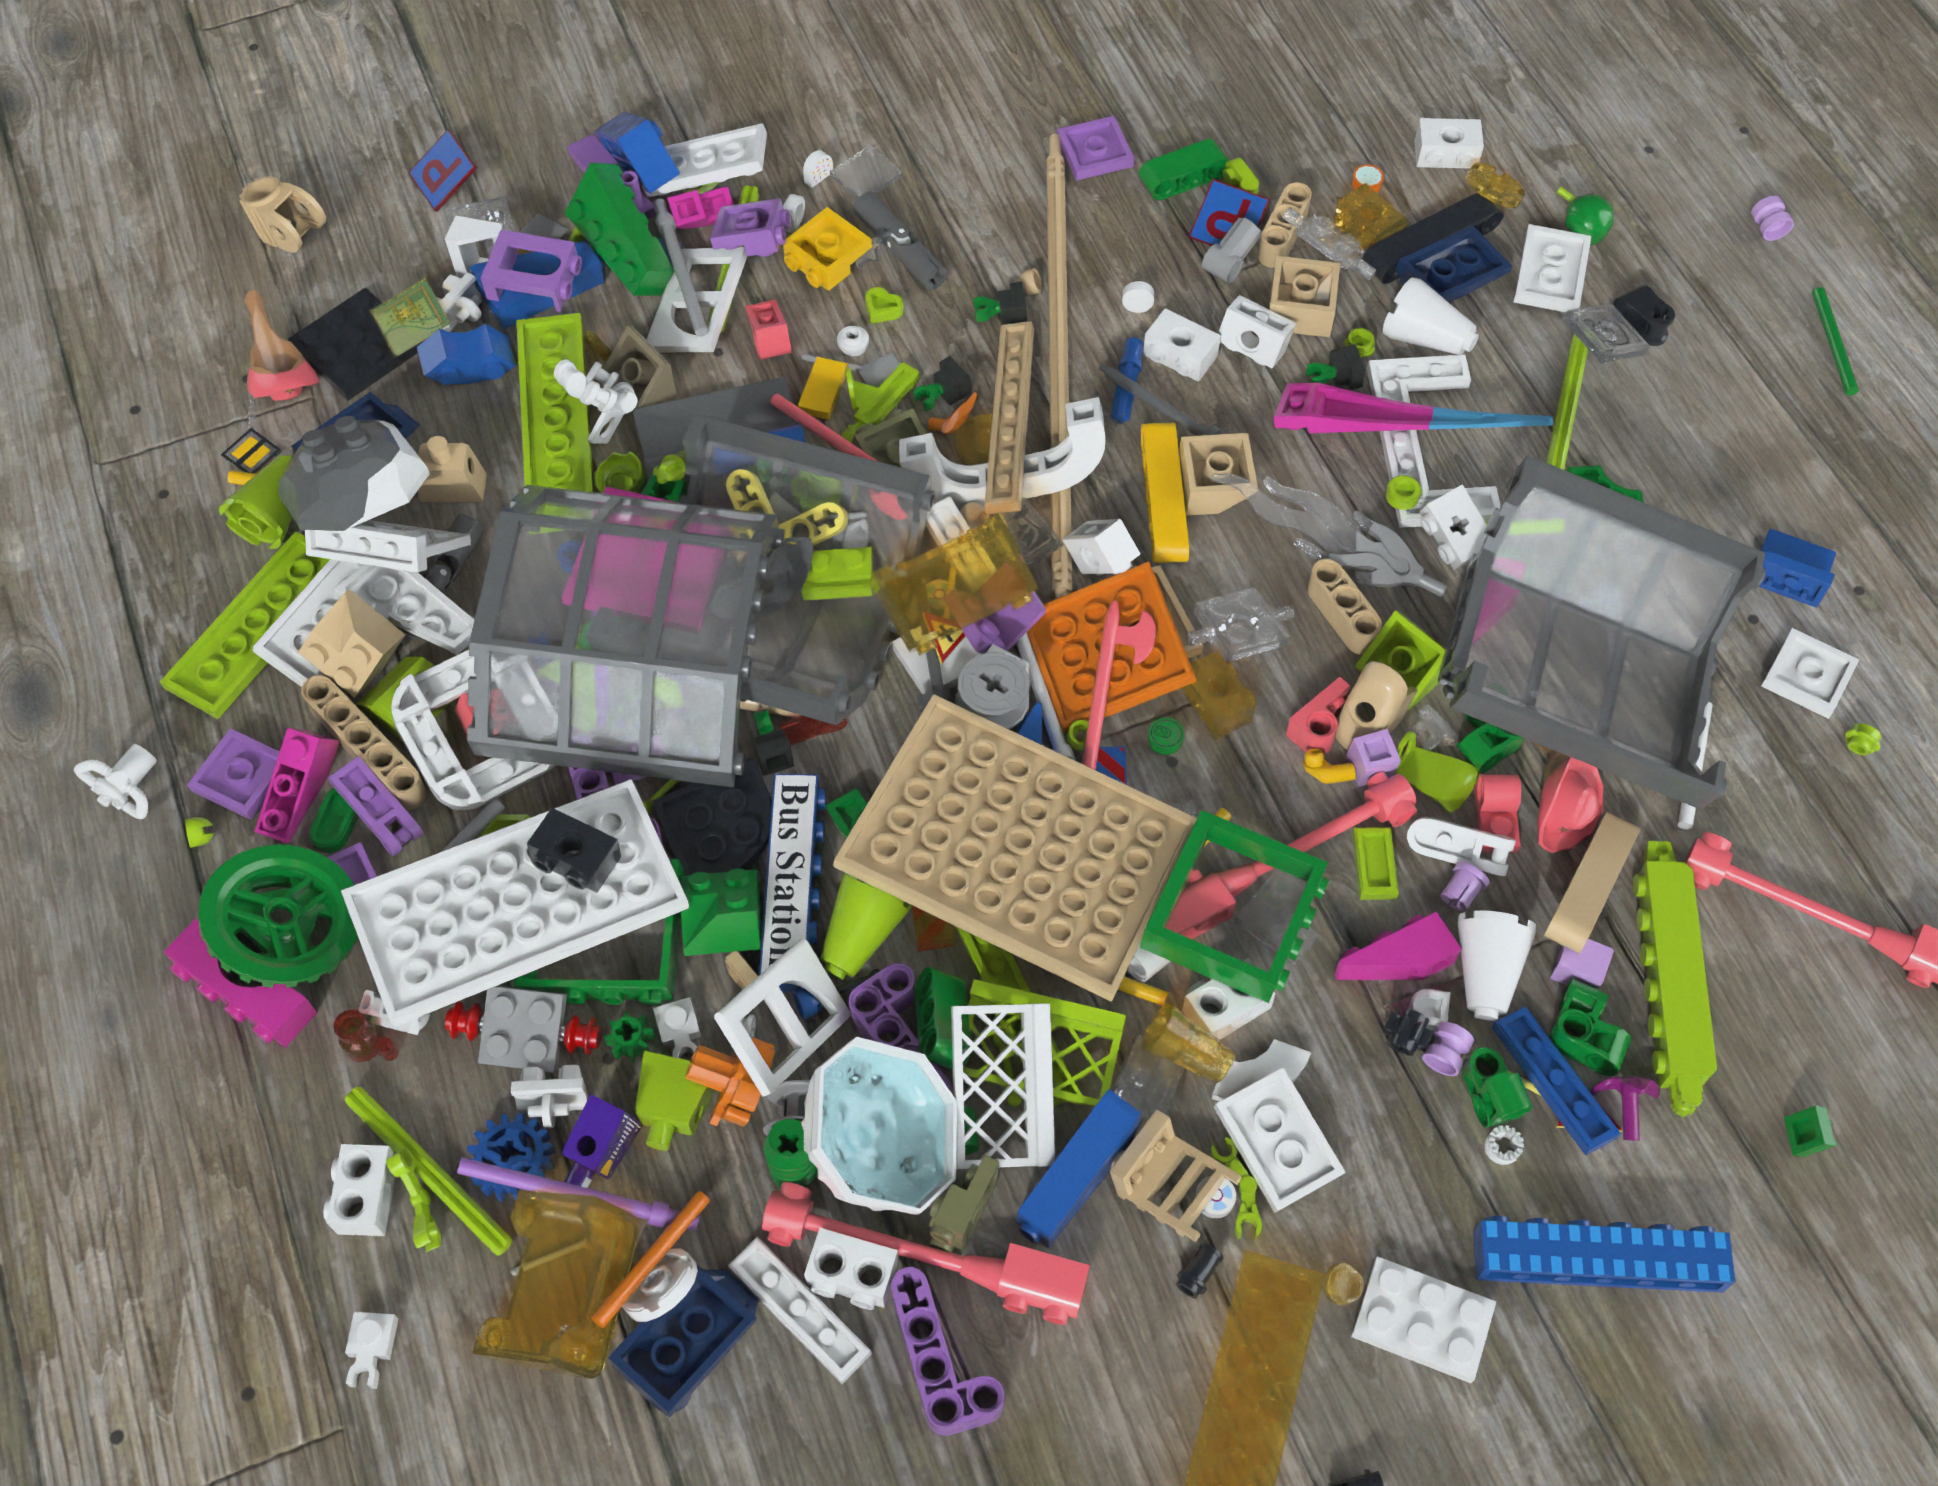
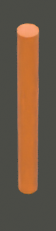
[591,1191,710,1328]

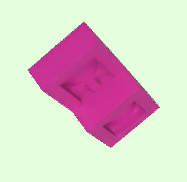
[667,186,733,229]

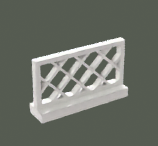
[305,520,471,572]
[951,1004,1055,1169]

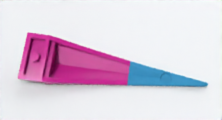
[1274,383,1553,433]

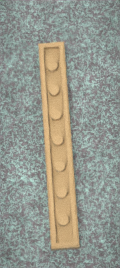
[984,321,1034,514]

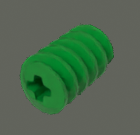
[764,1119,818,1188]

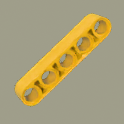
[1141,422,1189,563]

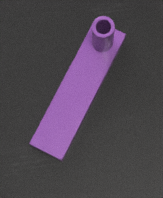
[567,134,656,220]

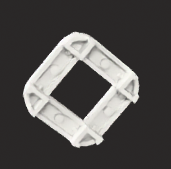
[391,650,558,811]

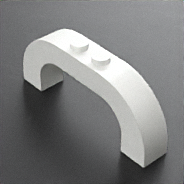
[899,397,1105,508]

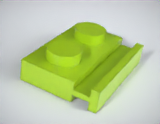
[801,547,873,600]

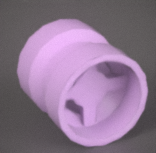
[1751,196,1794,241]
[1422,1022,1474,1076]

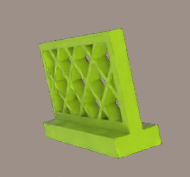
[952,979,1126,1108]

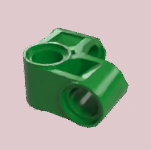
[1457,684,1524,773]
[1549,978,1631,1076]
[1461,1047,1533,1128]

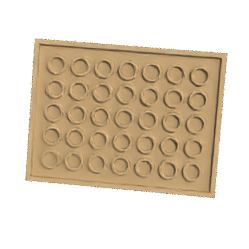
[833,694,1197,1002]

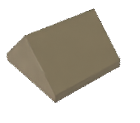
[603,325,677,415]

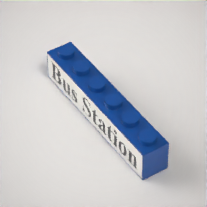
[759,774,827,992]

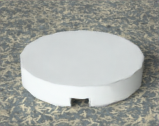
[622,1248,698,1322]

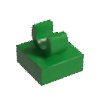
[1784,1105,1837,1158]

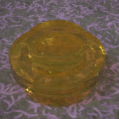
[1324,1263,1364,1306]

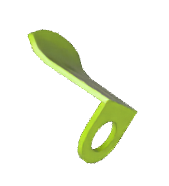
[1394,731,1478,812]

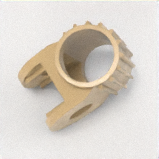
[239,176,326,253]

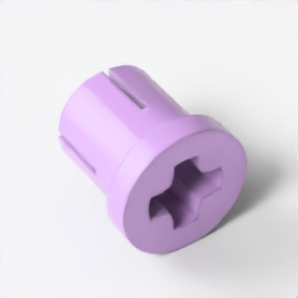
[1440,861,1490,912]

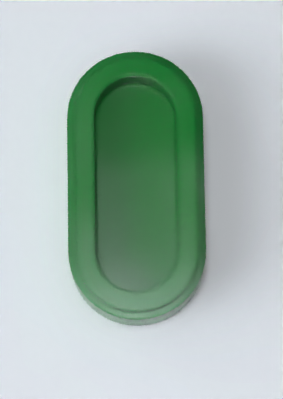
[309,787,359,853]

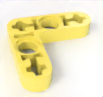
[726,469,848,557]

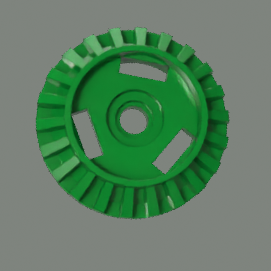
[198,845,358,988]

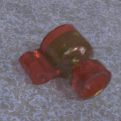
[333,1010,398,1062]

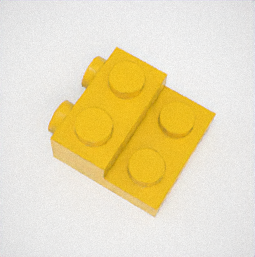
[783,207,872,291]

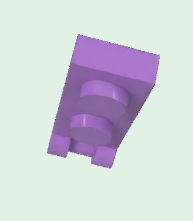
[328,756,424,856]

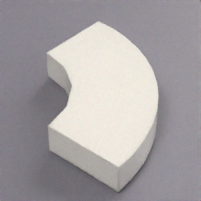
[1212,1039,1311,1101]

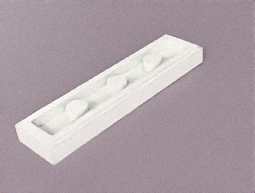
[728,1237,872,1384]

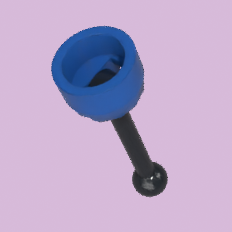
[793,969,881,1019]

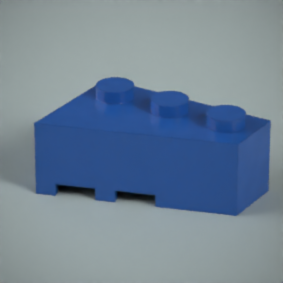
[595,111,680,194]

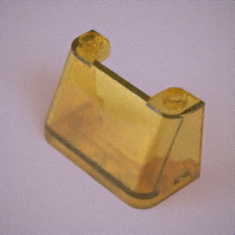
[869,512,1039,656]
[472,1190,639,1379]

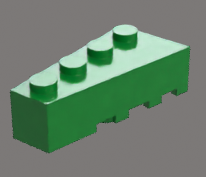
[565,162,675,296]

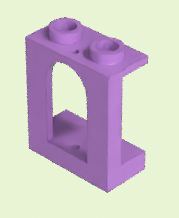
[481,229,582,312]

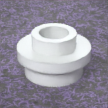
[837,326,869,357]

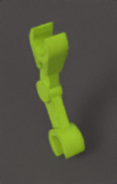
[1210,1137,1262,1240]
[386,1148,442,1252]

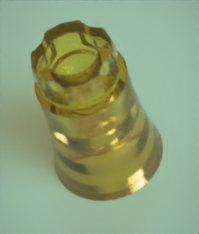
[1142,1003,1235,1083]

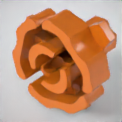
[685,1037,775,1127]

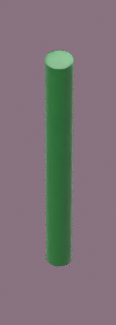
[1812,287,1859,396]

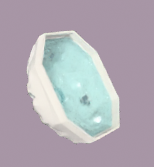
[801,1037,957,1215]

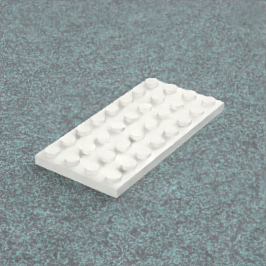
[341,779,689,1027]

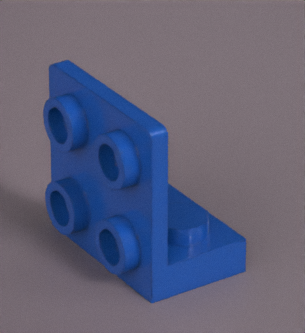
[1759,529,1836,608]

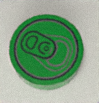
[1148,718,1184,755]

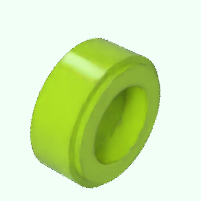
[1385,475,1422,510]

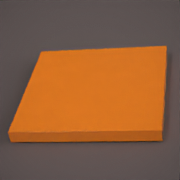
[1027,561,1197,734]

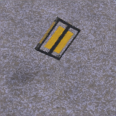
[221,393,282,474]

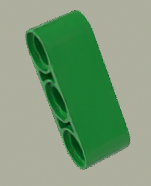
[1138,139,1229,201]
[915,967,971,1070]

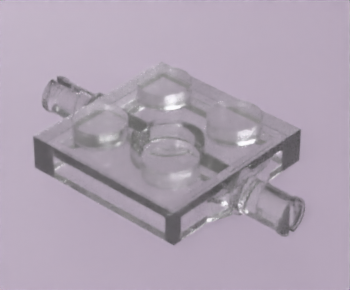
[1282,207,1377,281]
[1186,587,1295,662]

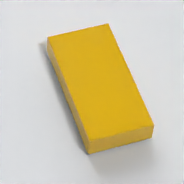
[797,357,848,420]

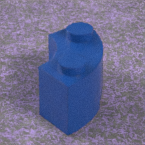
[417,324,516,385]

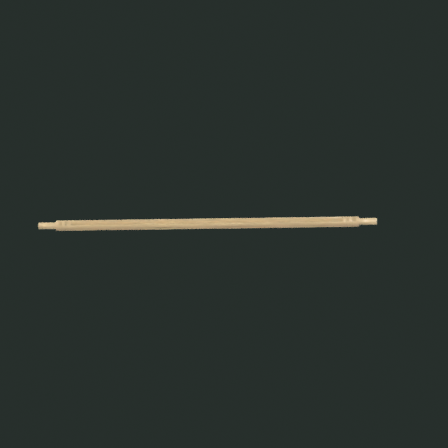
[1046,134,1073,616]

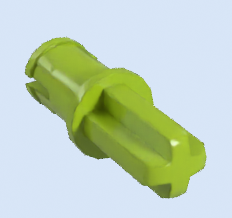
[653,450,687,484]

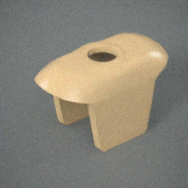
[1335,661,1418,750]

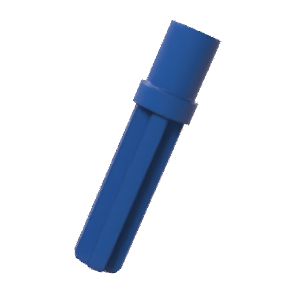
[1111,337,1144,424]

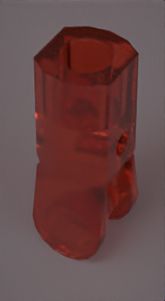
[779,715,847,746]

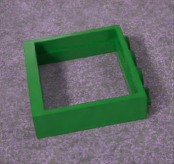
[1140,810,1330,1003]
[514,859,684,1005]

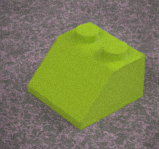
[356,657,452,744]

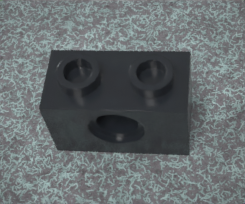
[527,807,621,893]

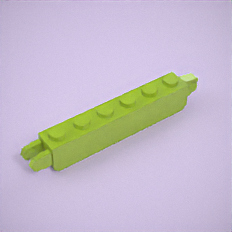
[1633,841,1717,1118]

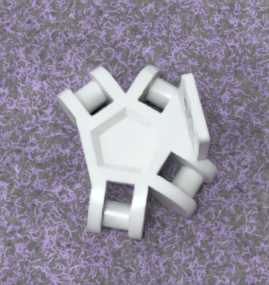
[554,359,638,444]

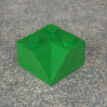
[681,869,762,956]

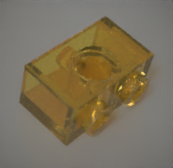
[1333,183,1408,251]
[1180,651,1256,740]

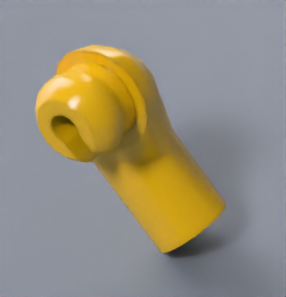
[1303,748,1356,784]

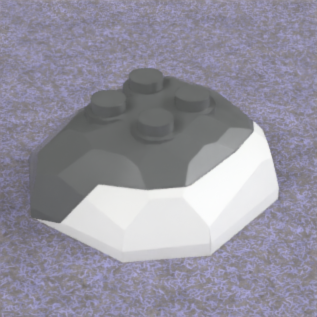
[278,416,430,531]

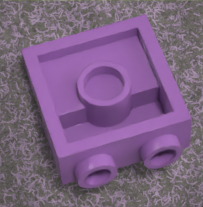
[710,198,791,257]

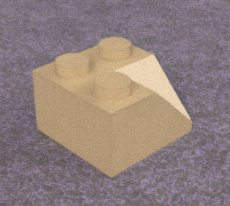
[1269,256,1340,338]
[1179,433,1258,516]
[298,589,406,698]

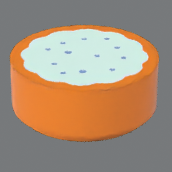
[1352,164,1384,195]

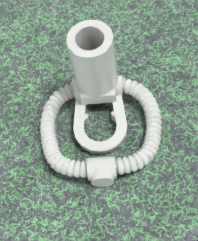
[74,744,157,819]

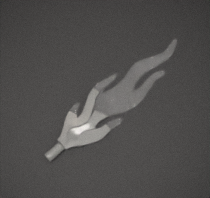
[1211,474,1447,597]

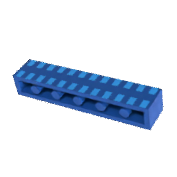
[1473,1216,1736,1293]

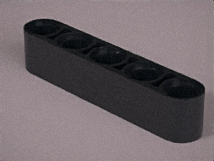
[1362,192,1504,284]

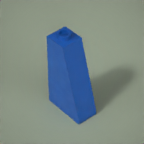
[469,241,605,330]
[1017,1089,1141,1248]

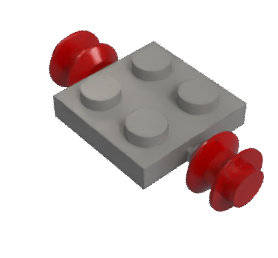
[445,986,602,1073]

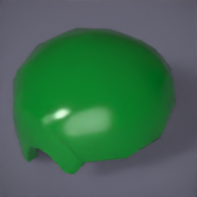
[1565,193,1614,246]

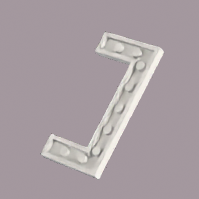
[1367,354,1501,528]

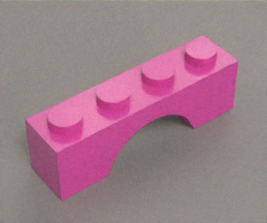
[164,918,317,1048]

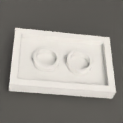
[1513,224,1591,315]
[1214,1068,1346,1213]
[1351,1256,1496,1383]

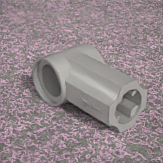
[1201,218,1262,284]

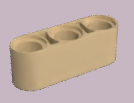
[1258,182,1312,268]
[1308,559,1382,655]

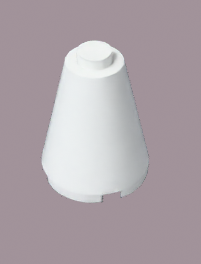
[1383,277,1479,355]
[1458,911,1536,1021]

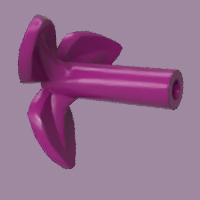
[1590,1076,1660,1141]

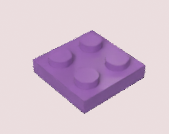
[1057,116,1134,181]
[187,728,280,820]

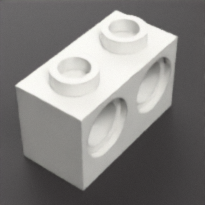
[1182,958,1275,1047]
[324,1144,395,1236]
[804,1228,899,1310]

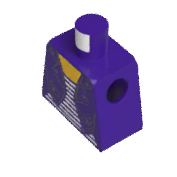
[562,1094,643,1188]

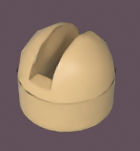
[1017,268,1043,296]
[960,502,990,532]

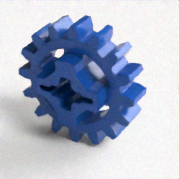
[467,1113,556,1202]

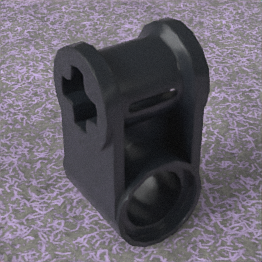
[1613,285,1675,346]

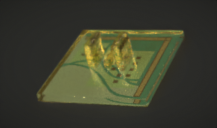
[371,278,451,357]

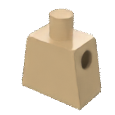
[418,436,487,502]

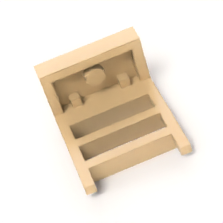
[1110,1110,1242,1242]

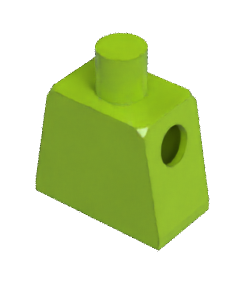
[635,1051,716,1151]

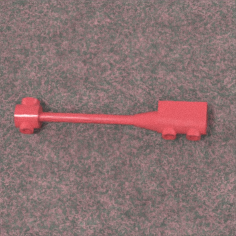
[1166,772,1417,939]
[1684,832,1938,988]
[762,1182,1090,1325]

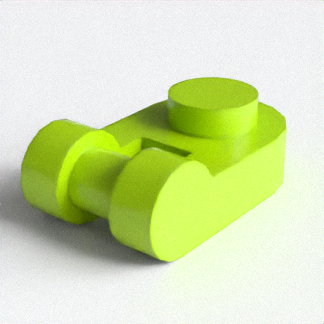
[1223,157,1259,194]

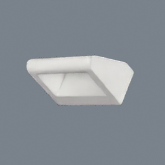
[445,216,503,278]

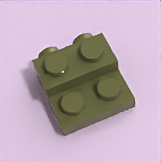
[852,408,927,491]
[929,1155,999,1256]

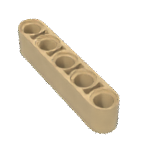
[301,675,427,810]
[1544,811,1641,954]

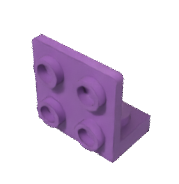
[944,561,1046,654]

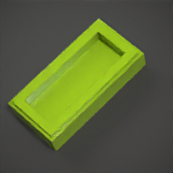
[1352,827,1399,900]

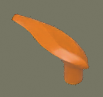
[928,392,977,434]

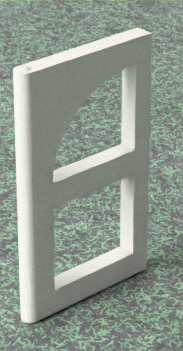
[646,247,747,353]
[714,938,851,1096]

